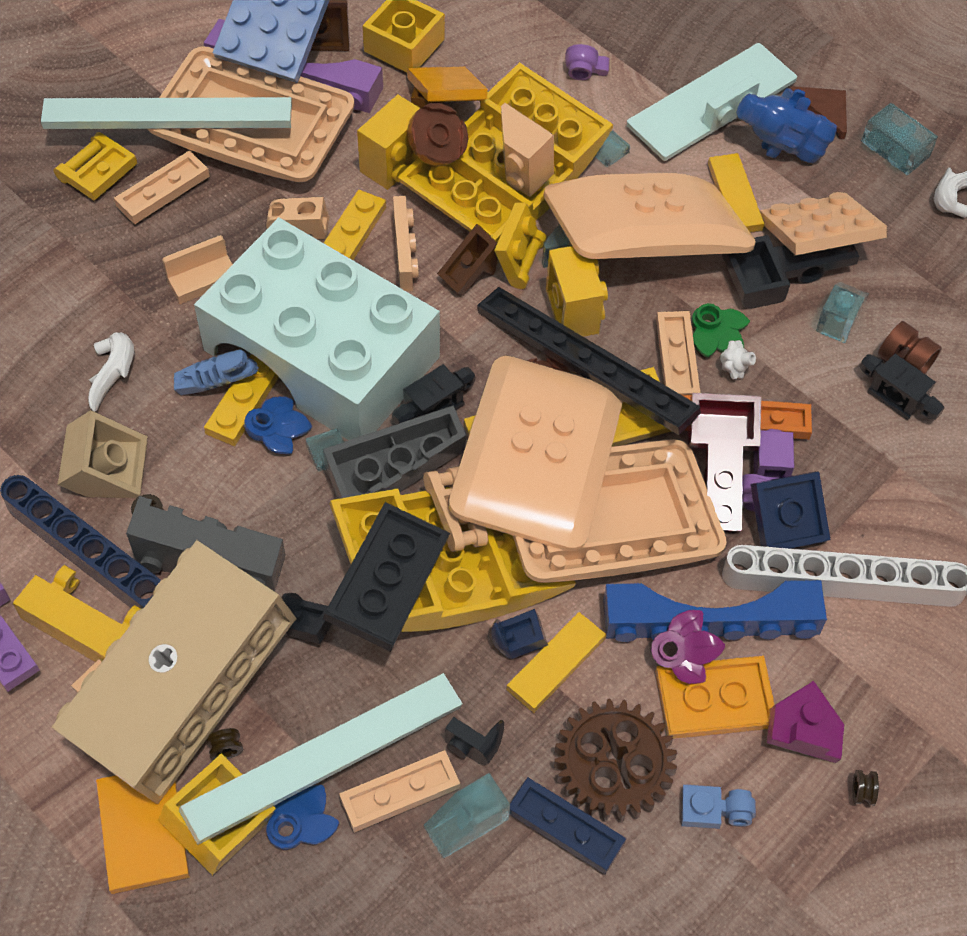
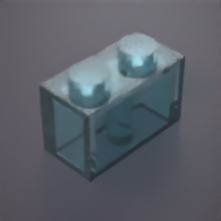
[861,103,938,175]

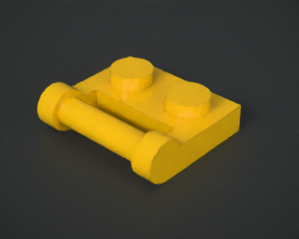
[53,132,137,201]
[494,203,546,289]

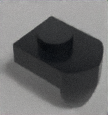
[281,593,332,644]
[445,717,504,765]

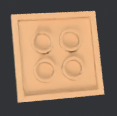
[760,192,887,255]

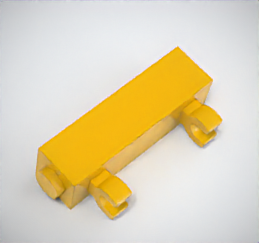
[13,565,141,662]

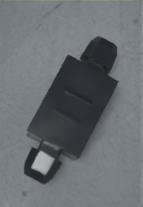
[859,354,945,420]
[392,364,475,424]

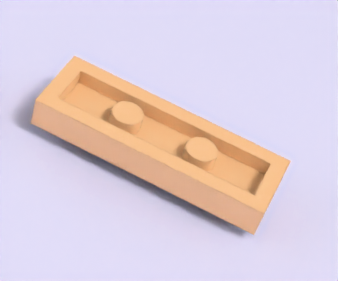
[114,151,210,224]
[393,196,419,291]
[656,311,701,395]
[339,750,460,833]

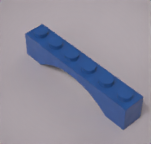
[603,580,827,642]

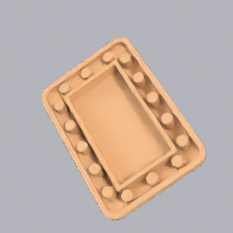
[148,46,355,182]
[543,173,756,259]
[448,356,623,552]
[513,439,727,582]

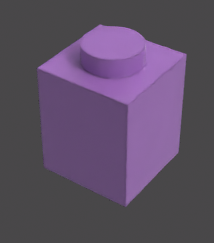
[753,429,794,479]

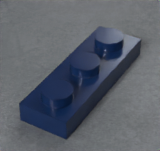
[507,777,626,875]

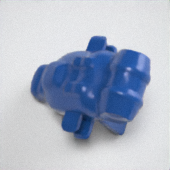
[736,88,837,163]

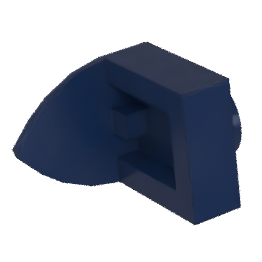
[491,609,548,659]

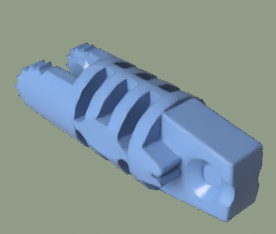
[174,349,259,395]

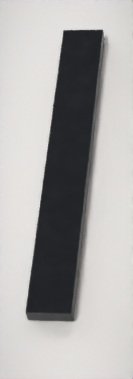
[477,287,701,435]

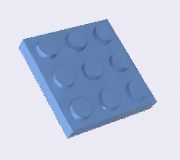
[212,0,329,83]

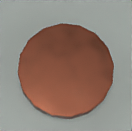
[407,103,468,167]

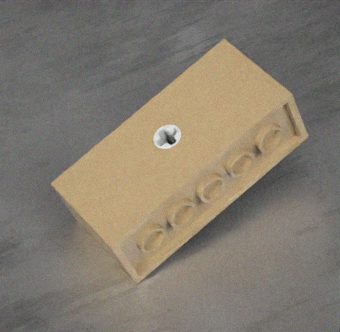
[52,540,296,804]

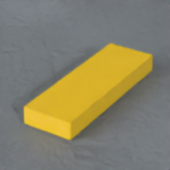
[708,153,764,232]
[506,612,606,713]

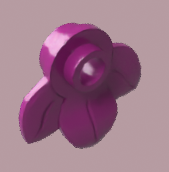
[651,610,725,684]

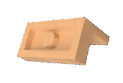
[162,235,233,304]

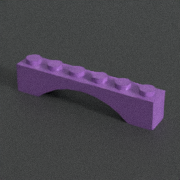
[204,19,383,113]

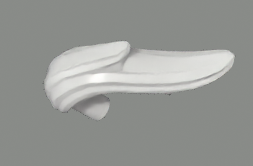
[934,167,967,218]
[88,332,134,412]

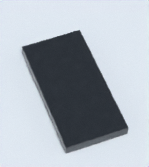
[323,502,450,652]

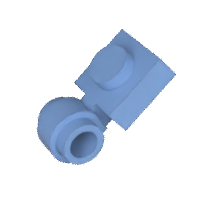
[681,785,756,829]

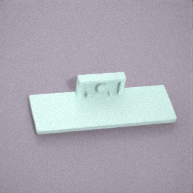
[627,43,797,161]

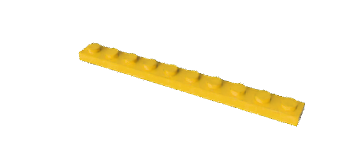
[204,189,386,447]

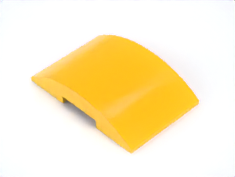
[398,62,613,242]
[330,487,576,632]

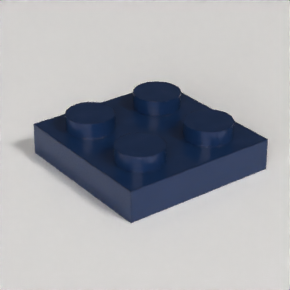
[750,471,831,549]

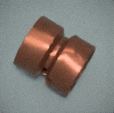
[878,321,942,374]

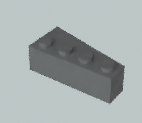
[323,405,466,499]
[126,496,286,592]

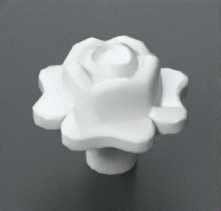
[720,340,756,379]

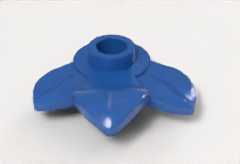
[244,396,312,454]
[266,785,339,850]

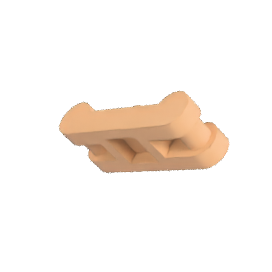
[423,467,488,552]

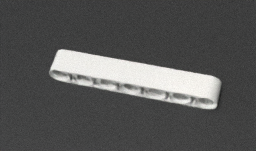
[722,545,967,607]

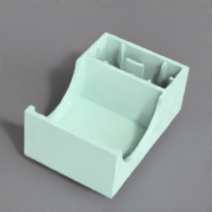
[194,217,440,440]

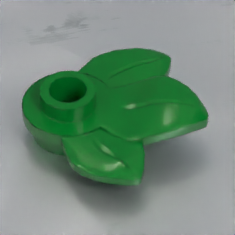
[692,303,750,357]

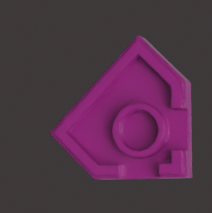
[767,681,844,763]

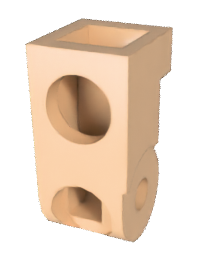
[266,197,329,239]

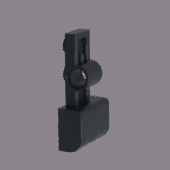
[721,235,860,309]

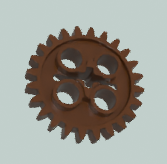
[554,699,677,821]

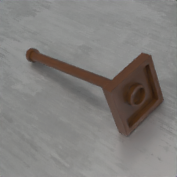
[311,0,350,51]

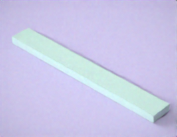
[41,97,292,129]
[179,673,463,845]

